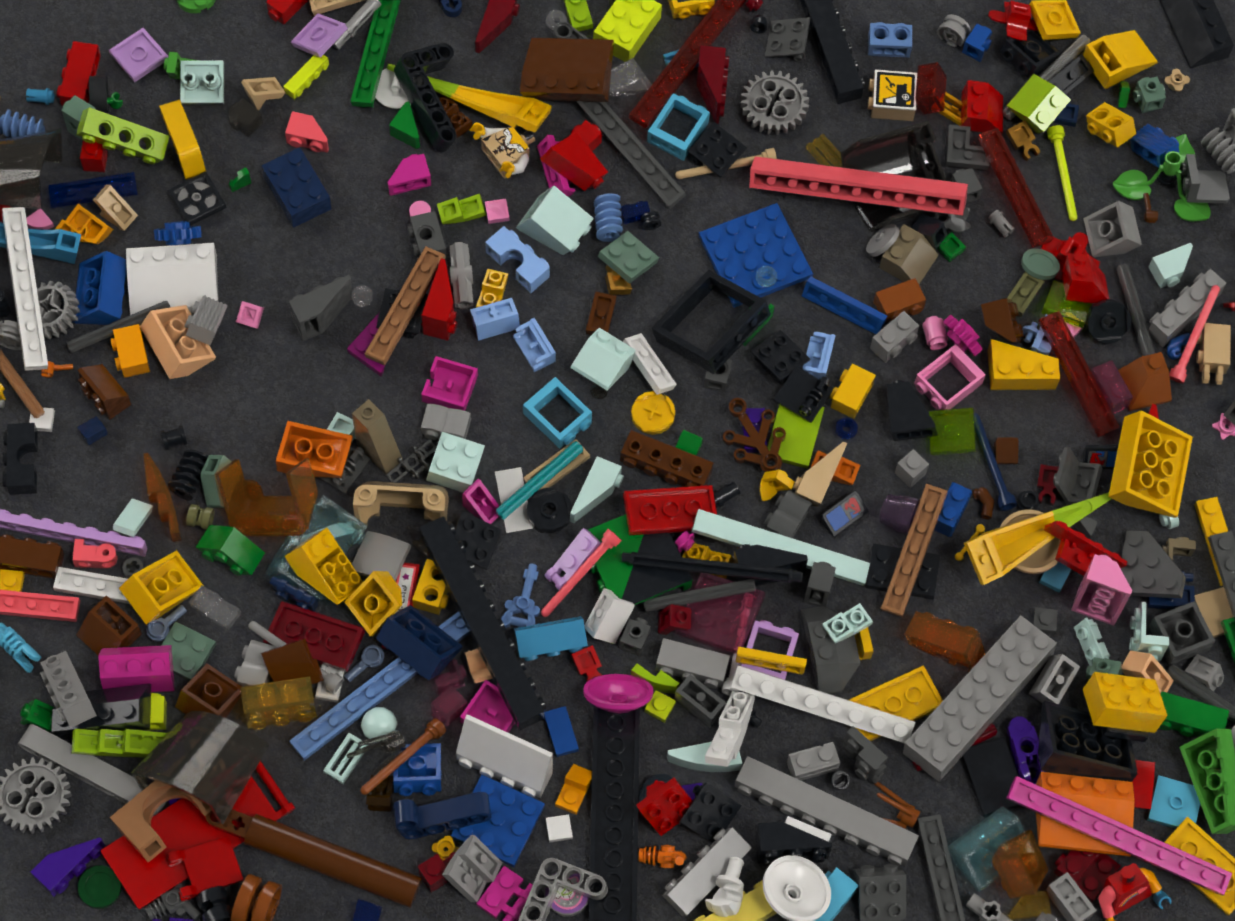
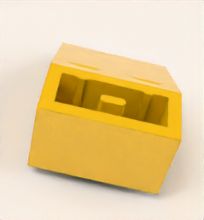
[1083,30,1158,89]
[284,527,363,605]

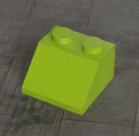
[1006,74,1071,134]

